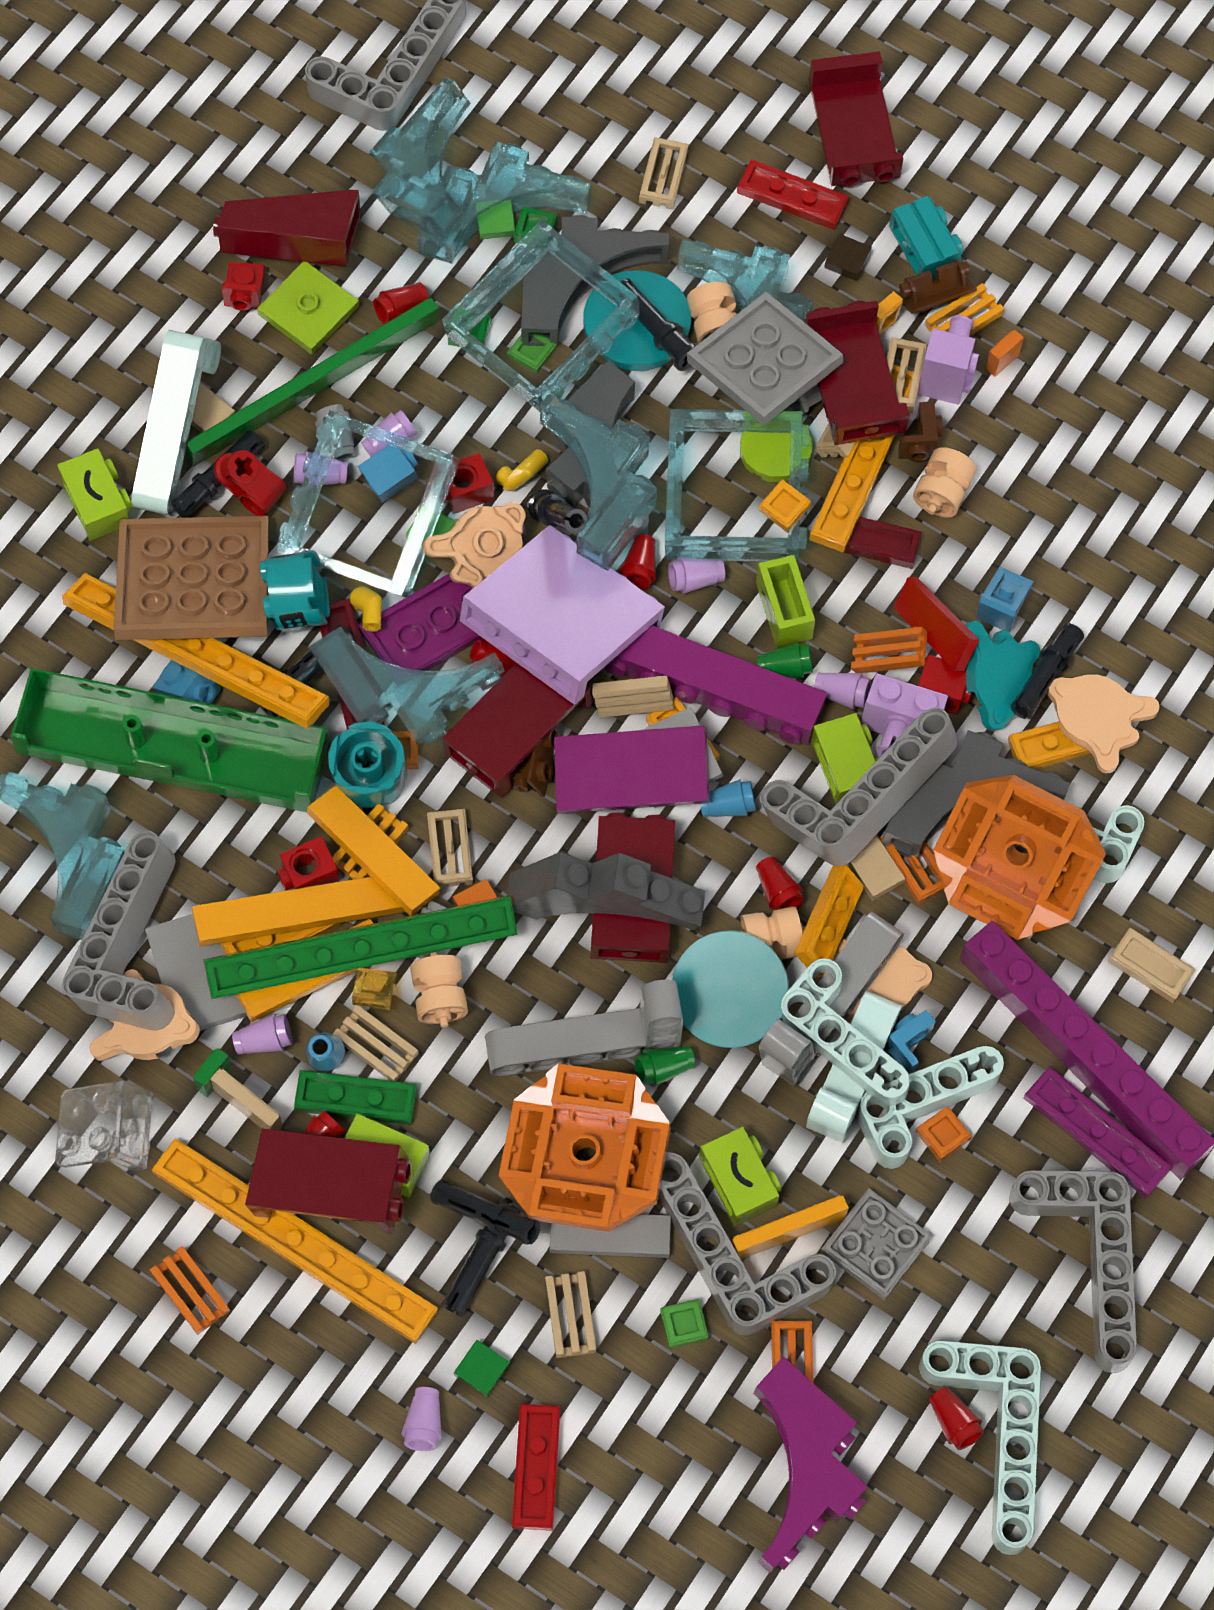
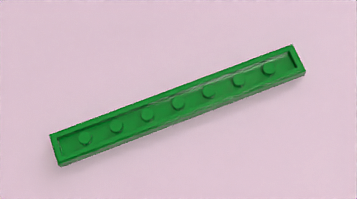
[186,298,439,467]
[203,895,518,999]

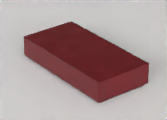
[844,517,922,569]

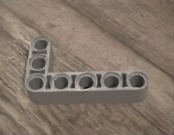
[305,0,466,131]
[760,708,958,866]
[62,831,176,1031]
[759,912,905,1087]
[485,979,683,1076]
[658,1152,836,1336]
[1009,1170,1137,1373]

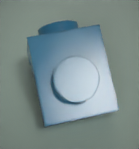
[152,660,221,709]
[885,1010,936,1075]

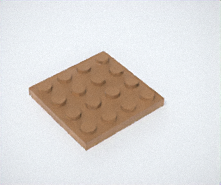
[114,516,269,640]

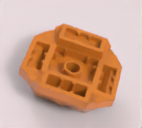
[933,775,1106,940]
[498,1063,671,1232]

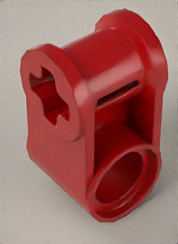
[214,450,287,516]

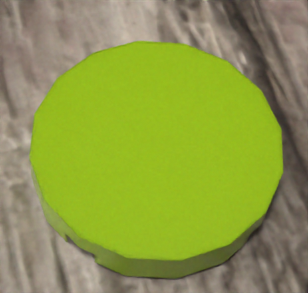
[740,413,812,482]

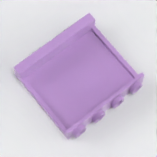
[459,525,665,705]

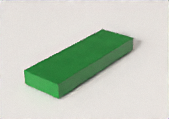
[294,1070,417,1125]

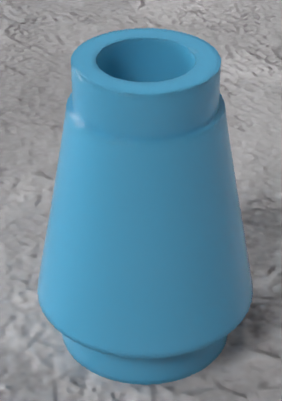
[700,779,756,817]
[306,1032,345,1071]

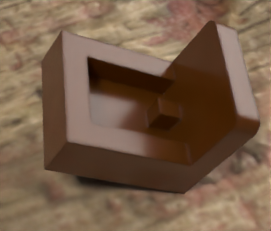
[898,402,943,462]

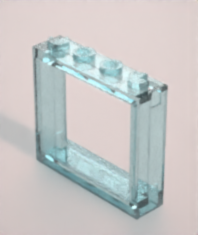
[442,219,640,413]
[665,409,809,562]
[278,410,460,598]

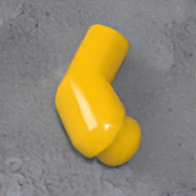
[495,449,548,491]
[349,586,382,632]

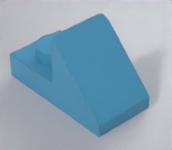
[976,567,1034,632]

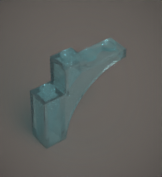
[370,77,471,240]
[418,141,591,264]
[677,240,814,323]
[540,394,658,571]
[309,626,505,745]
[0,772,125,940]

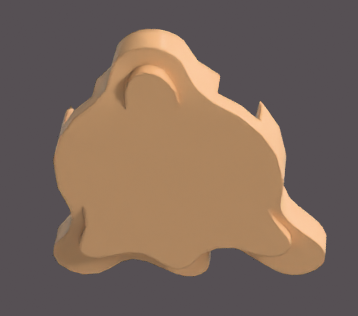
[422,502,526,589]
[1048,675,1159,773]
[832,938,932,1024]
[90,969,200,1061]

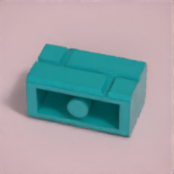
[889,196,963,280]

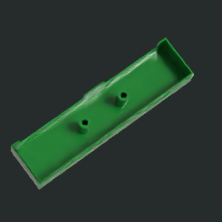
[10,668,330,812]

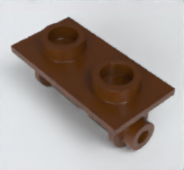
[898,260,977,314]
[511,726,559,797]

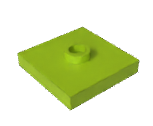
[257,262,359,355]

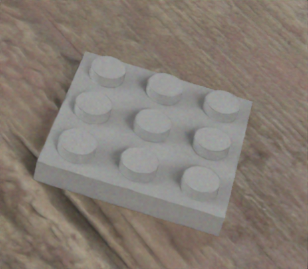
[687,292,843,426]

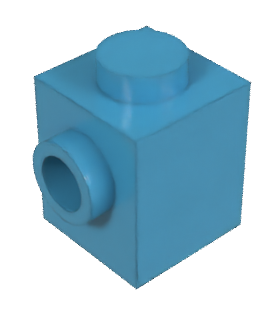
[358,441,419,503]

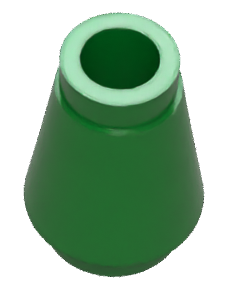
[757,641,813,678]
[634,1046,695,1087]

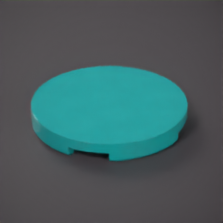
[583,270,691,371]
[672,930,789,1048]

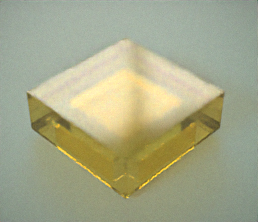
[352,968,397,1010]

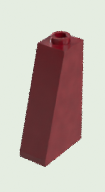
[213,189,361,267]

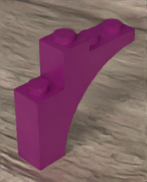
[753,1357,868,1574]

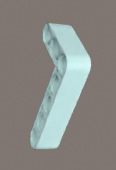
[131,330,221,516]
[919,1341,1041,1555]

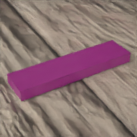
[1023,1066,1172,1199]

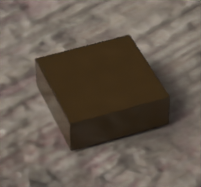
[824,233,872,281]

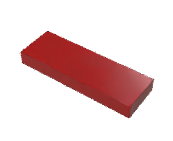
[737,159,849,230]
[893,577,979,671]
[512,1404,561,1531]

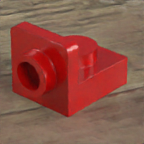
[222,262,265,311]

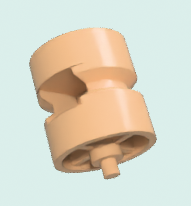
[687,282,737,344]
[913,448,977,518]
[741,906,806,959]
[410,952,468,1027]

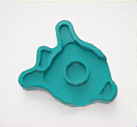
[965,621,1040,731]

